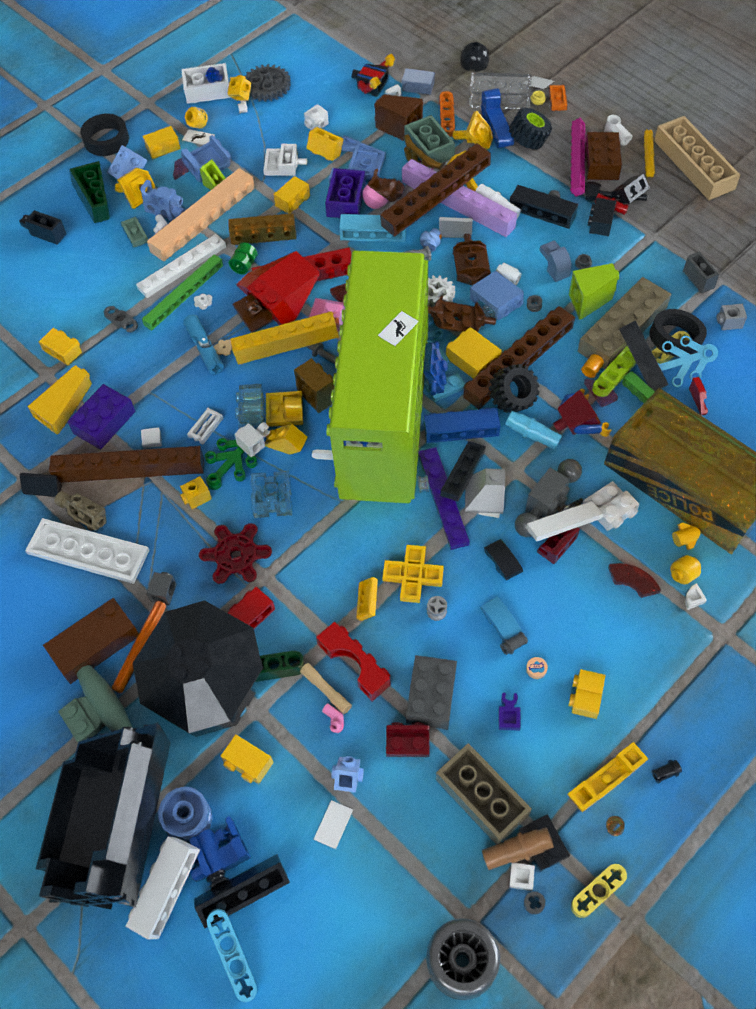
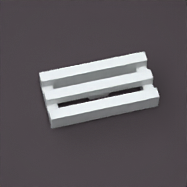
[187,408,224,445]

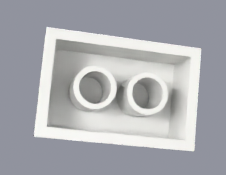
[181,63,231,104]

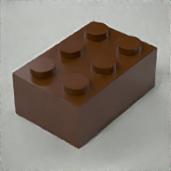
[585,132,622,180]

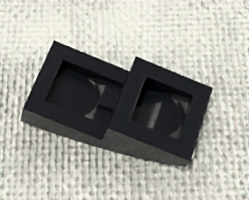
[484,539,523,580]

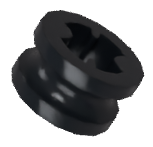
[206,870,229,890]

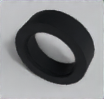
[80,114,129,156]
[649,309,707,357]

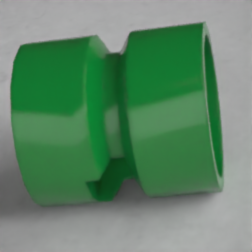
[228,242,258,275]

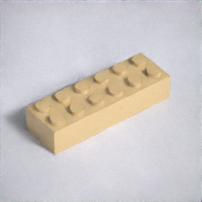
[654,116,740,200]

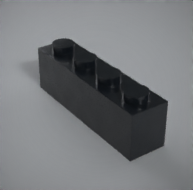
[510,185,578,229]
[194,854,290,929]

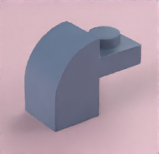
[539,240,571,282]

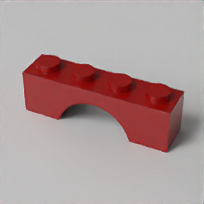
[316,621,391,702]

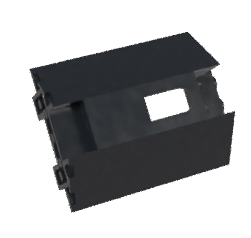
[36,723,171,910]

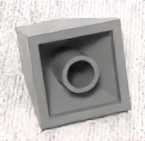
[465,468,505,514]

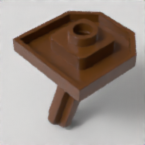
[233,294,273,333]

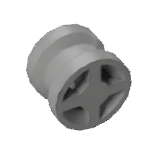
[427,596,447,621]

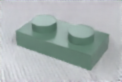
[121,217,148,248]

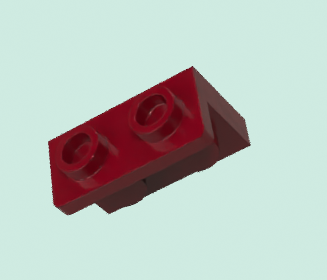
[386,722,430,757]

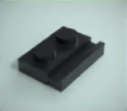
[518,814,570,872]

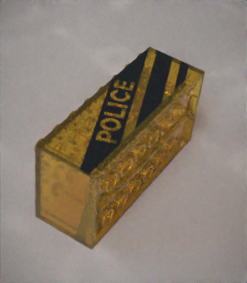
[604,388,756,555]

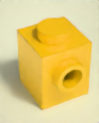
[180,476,212,509]

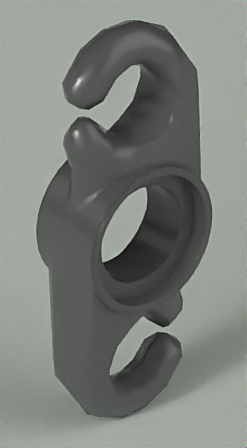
[104,306,138,332]

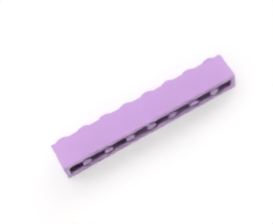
[402,159,517,237]

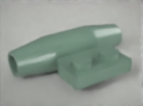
[58,665,132,743]

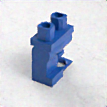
[189,816,251,882]

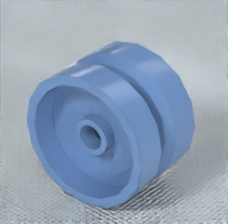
[158,787,213,843]

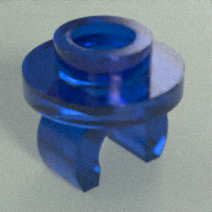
[206,67,223,83]

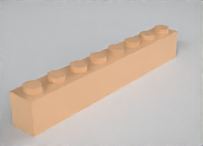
[147,168,255,262]

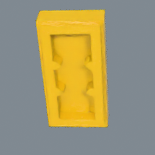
[356,577,378,621]

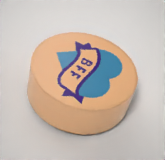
[526,657,548,679]

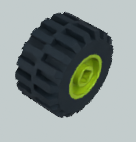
[509,107,552,150]

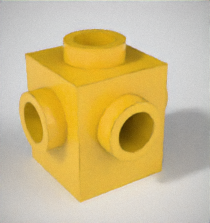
[227,75,251,101]

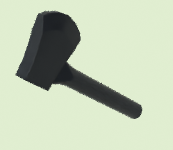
[585,181,647,201]

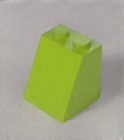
[569,263,619,320]

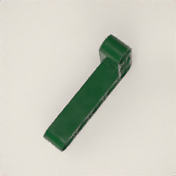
[255,651,305,682]

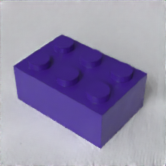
[325,168,366,218]
[67,384,136,450]

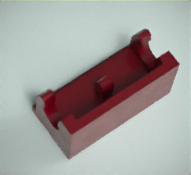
[537,527,580,564]

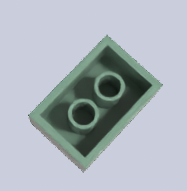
[404,115,455,168]

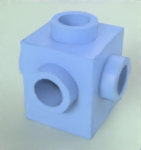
[331,756,364,792]

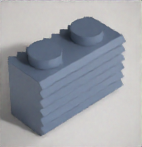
[402,68,435,95]

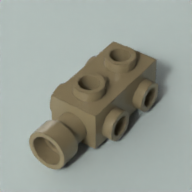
[54,491,106,531]

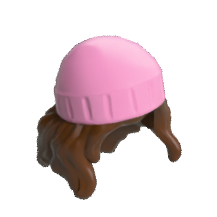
[362,169,405,209]

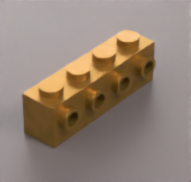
[228,213,296,245]

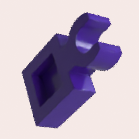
[498,692,521,731]

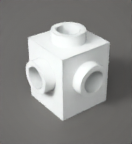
[304,104,329,130]

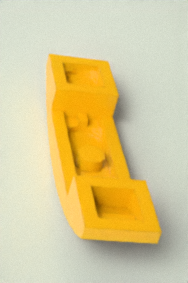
[567,742,648,812]

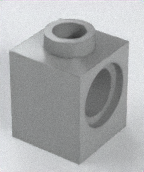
[717,304,747,330]

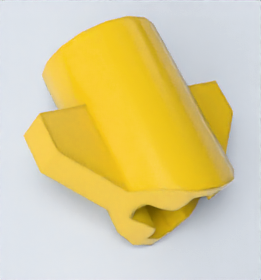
[672,522,701,550]

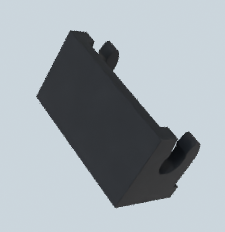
[611,174,650,204]

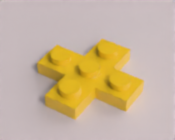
[382,545,444,603]

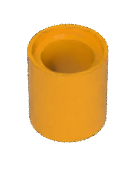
[581,354,604,378]

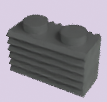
[683,252,720,293]

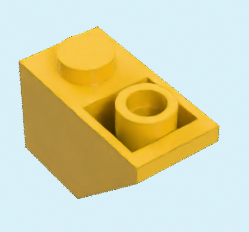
[265,424,308,455]

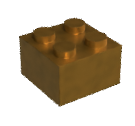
[294,358,334,413]

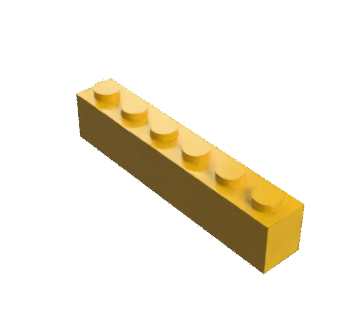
[230,311,339,365]

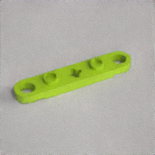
[592,346,636,397]

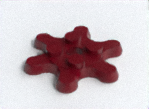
[199,523,272,584]

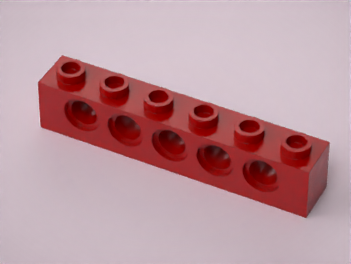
[252,247,352,282]

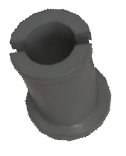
[500,632,528,655]

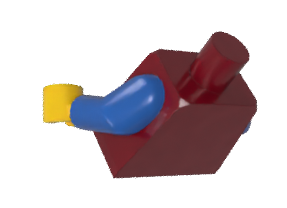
[553,389,612,437]

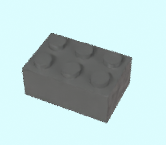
[406,655,457,730]

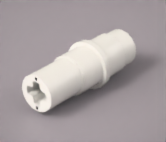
[475,184,521,220]

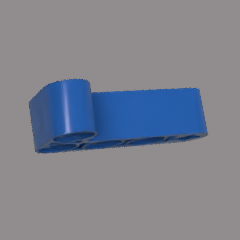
[481,88,514,149]

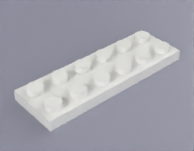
[25,518,149,584]

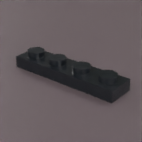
[619,320,669,392]
[440,441,486,502]

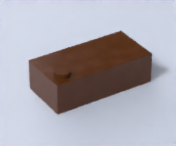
[43,598,139,684]

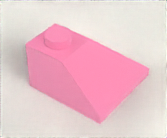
[309,298,345,331]

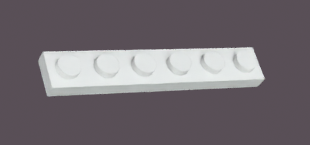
[136,234,227,298]

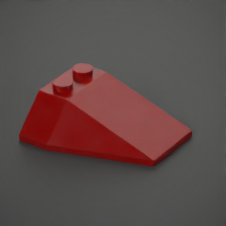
[236,251,320,325]

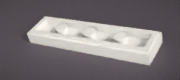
[527,501,603,542]

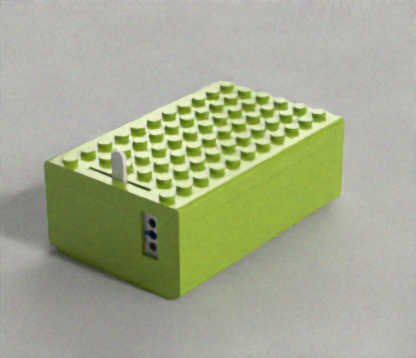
[312,251,428,503]

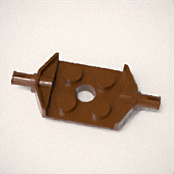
[453,233,491,286]
[428,296,496,332]

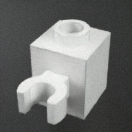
[235,422,270,457]

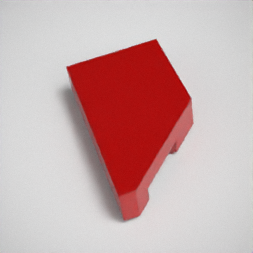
[689,377,708,415]

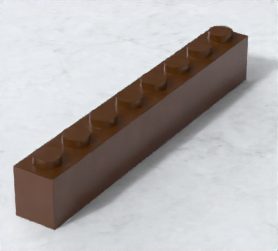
[49,446,204,483]

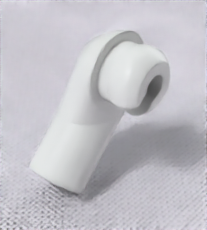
[153,214,168,234]

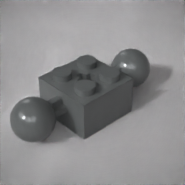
[515,459,582,537]

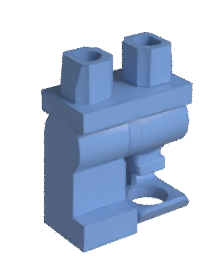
[140,180,185,221]

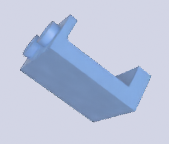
[181,135,231,183]
[470,271,524,320]

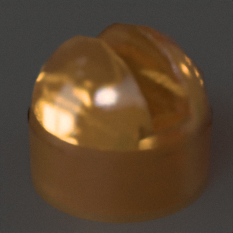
[606,816,625,836]

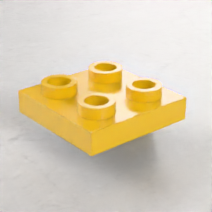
[266,391,303,427]

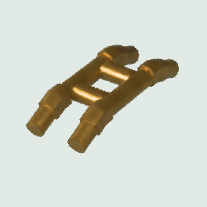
[404,134,443,170]

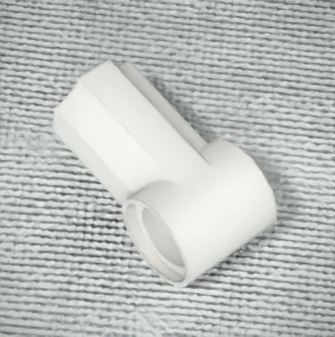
[604,115,632,146]

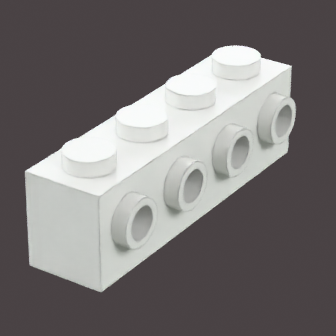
[126,837,200,939]

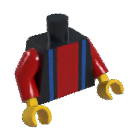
[351,54,395,97]

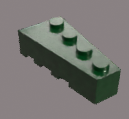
[69,161,110,223]

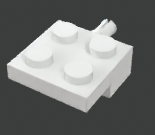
[263,144,307,176]

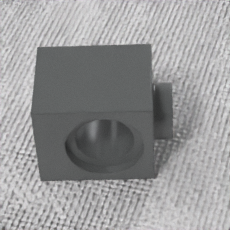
[146,572,177,605]

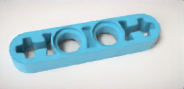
[207,908,257,1002]

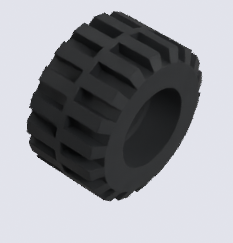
[489,364,540,413]

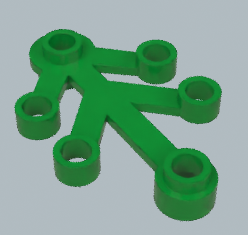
[205,438,257,490]

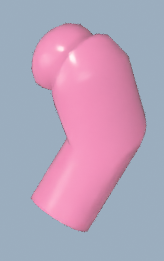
[322,703,344,733]

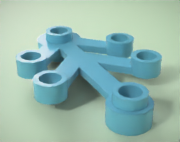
[658,336,718,387]

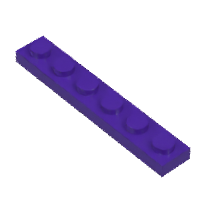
[418,447,470,550]

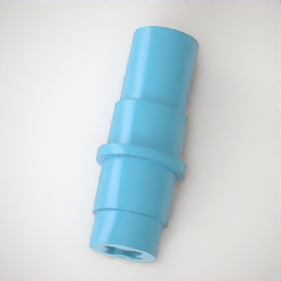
[505,411,563,450]

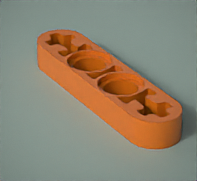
[440,91,455,137]

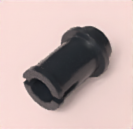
[651,760,682,784]

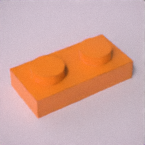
[549,85,567,111]

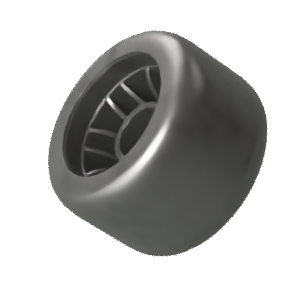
[426,919,500,1000]

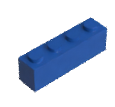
[424,408,500,443]

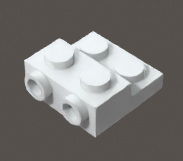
[583,481,639,531]

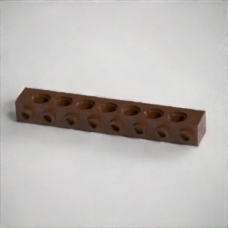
[380,143,491,237]
[463,306,575,409]

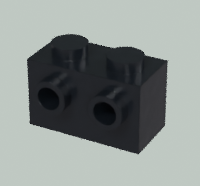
[588,198,616,236]

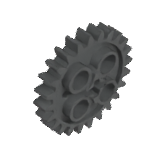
[244,64,291,102]

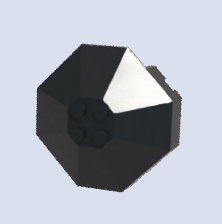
[133,600,263,737]

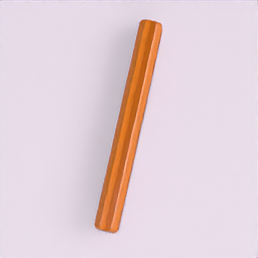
[112,600,166,693]

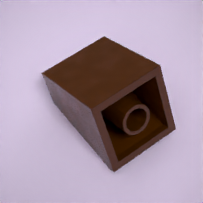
[374,94,423,142]

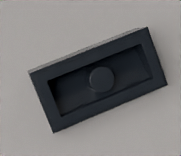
[20,473,62,497]

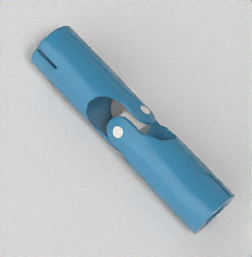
[184,315,224,375]

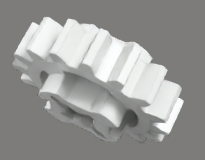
[428,275,455,306]

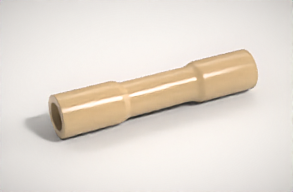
[300,663,352,715]

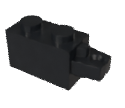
[19,210,66,245]

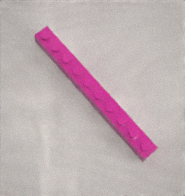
[570,117,585,197]

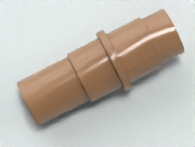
[482,827,554,870]

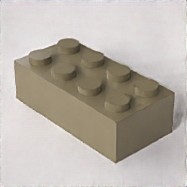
[436,743,532,845]

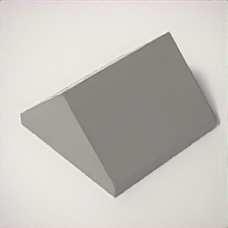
[439,217,473,238]

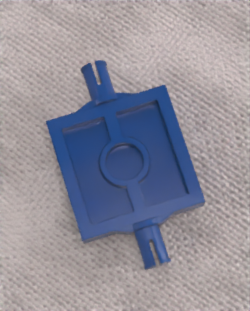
[423,342,448,396]

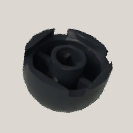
[460,42,489,72]

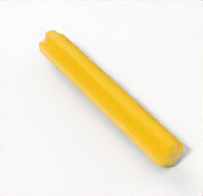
[644,129,655,178]

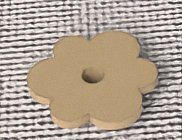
[214,340,232,356]

